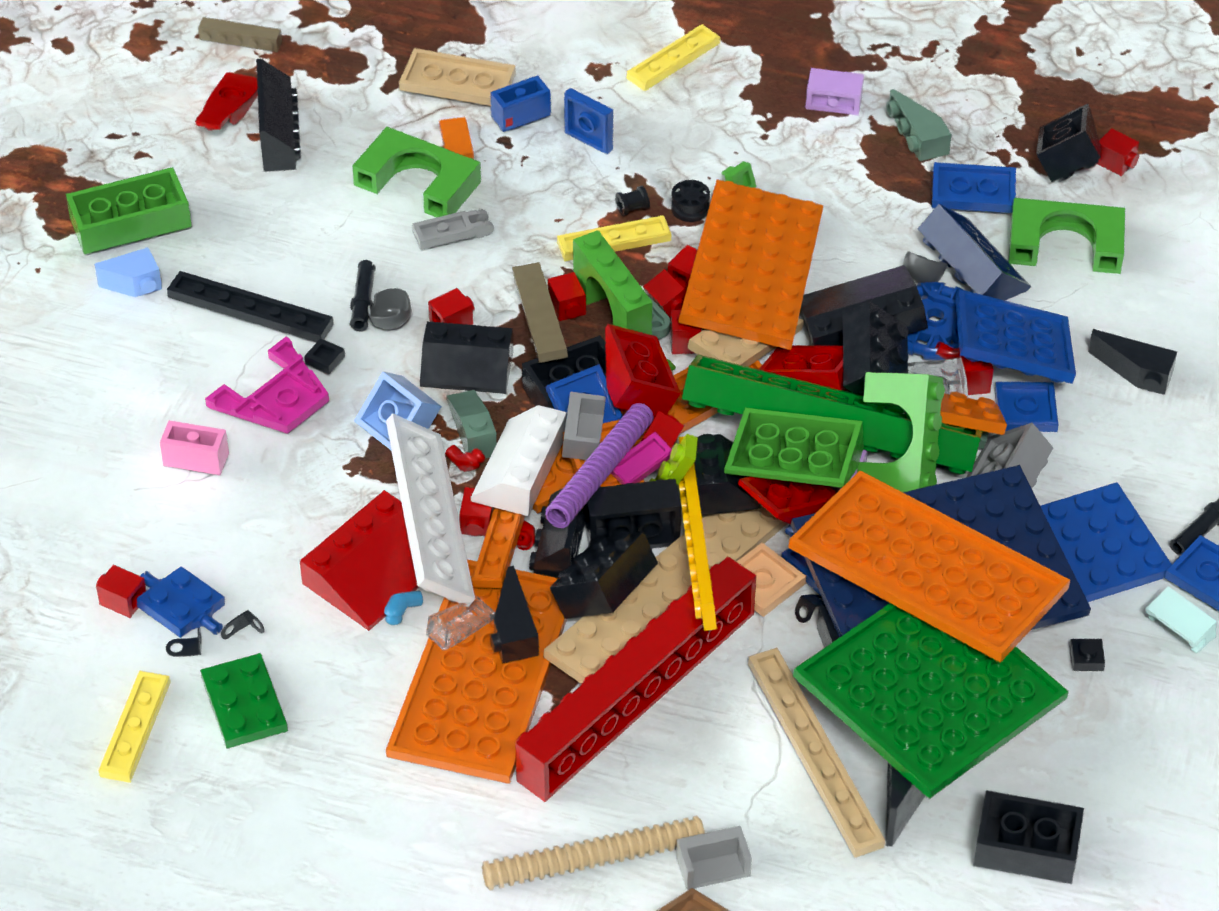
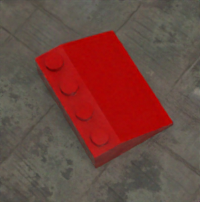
[300,490,419,631]

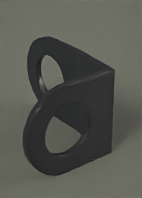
[795,594,825,623]
[221,610,265,639]
[166,627,202,657]

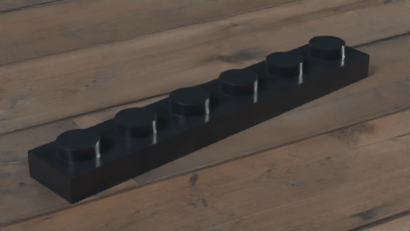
[167,271,334,342]

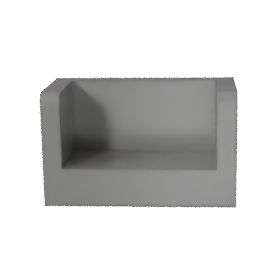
[562,392,606,460]
[676,826,752,890]

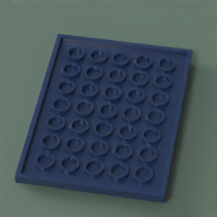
[791,465,1091,638]

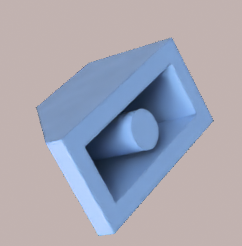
[94,247,162,297]

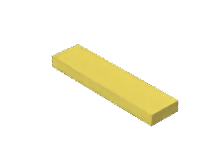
[627,24,720,91]
[557,215,671,262]
[98,671,171,783]

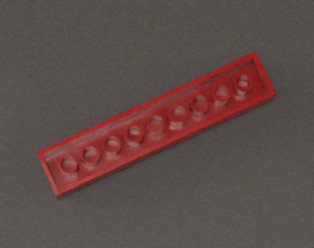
[515,556,756,802]

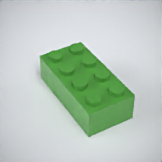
[66,167,192,254]

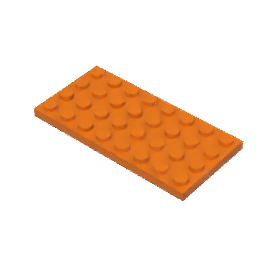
[679,179,824,350]
[789,470,1070,663]
[386,559,567,784]

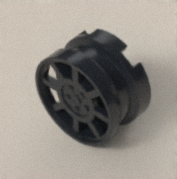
[671,180,710,222]

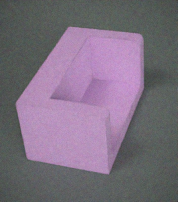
[806,68,864,115]

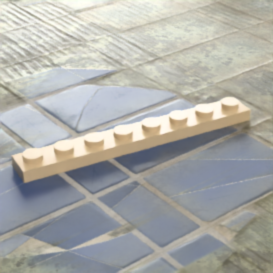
[748,648,885,858]

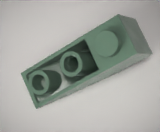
[886,89,952,161]

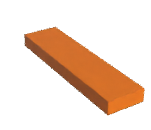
[472,508,525,588]

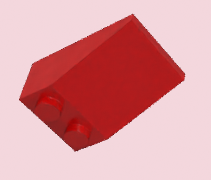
[605,324,681,417]
[759,345,852,393]
[738,477,837,524]

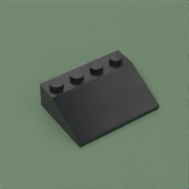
[800,265,928,346]

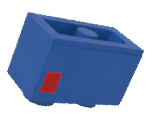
[490,75,551,132]

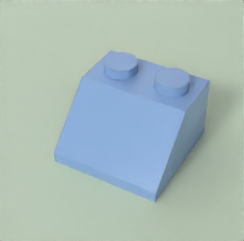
[354,372,442,450]

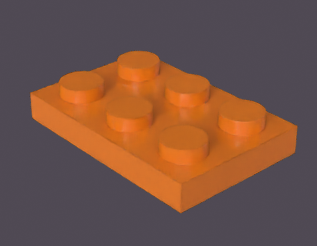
[940,392,1007,435]

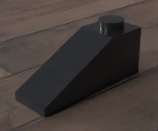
[1088,329,1177,395]
[490,566,539,663]

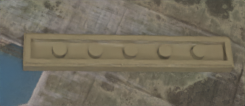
[512,262,568,363]

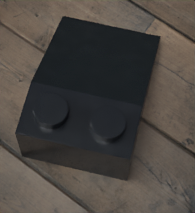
[1036,103,1102,182]
[886,763,925,846]

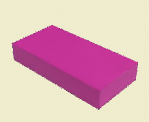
[611,432,672,485]

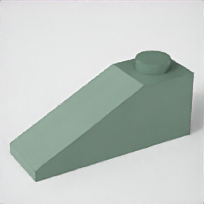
[446,390,497,459]

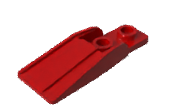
[195,72,258,130]

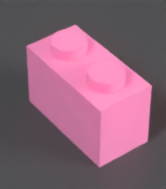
[160,420,229,475]

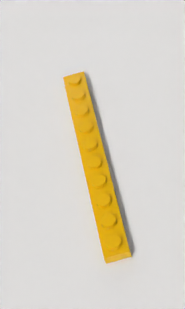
[679,436,717,631]

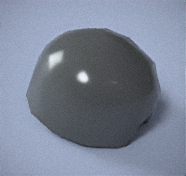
[903,251,947,284]
[368,288,412,330]

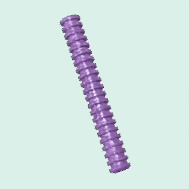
[545,403,654,528]

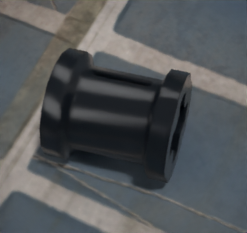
[615,186,650,217]

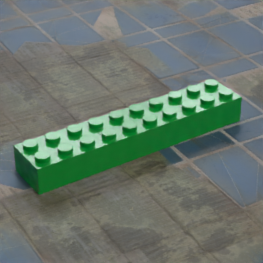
[682,354,983,474]

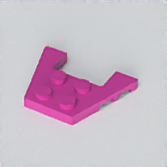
[205,336,329,434]

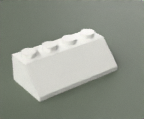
[471,405,567,516]

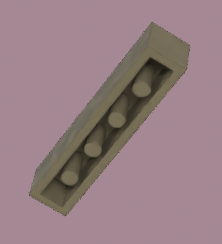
[198,17,282,52]

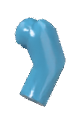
[384,591,423,625]

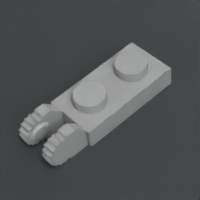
[412,209,494,250]

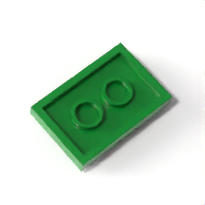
[200,653,288,749]

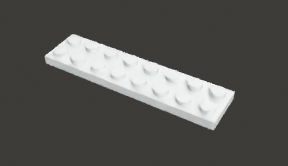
[386,413,475,607]

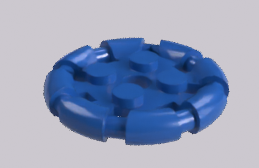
[908,282,963,361]

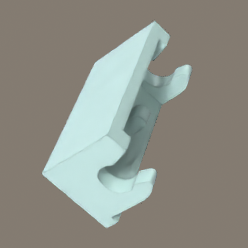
[1146,586,1217,653]

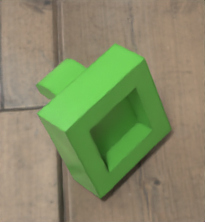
[722,161,757,188]

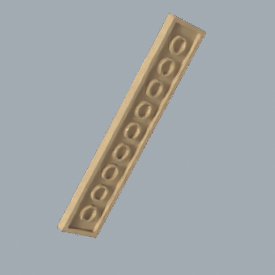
[544,505,788,684]

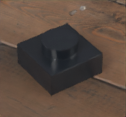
[304,338,345,374]
[1069,639,1105,671]

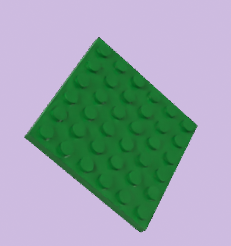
[793,603,1069,799]

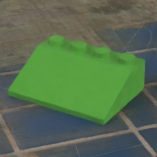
[724,408,864,488]

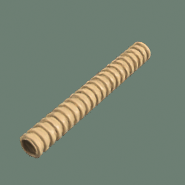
[482,815,705,891]

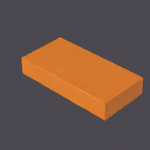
[439,117,474,159]

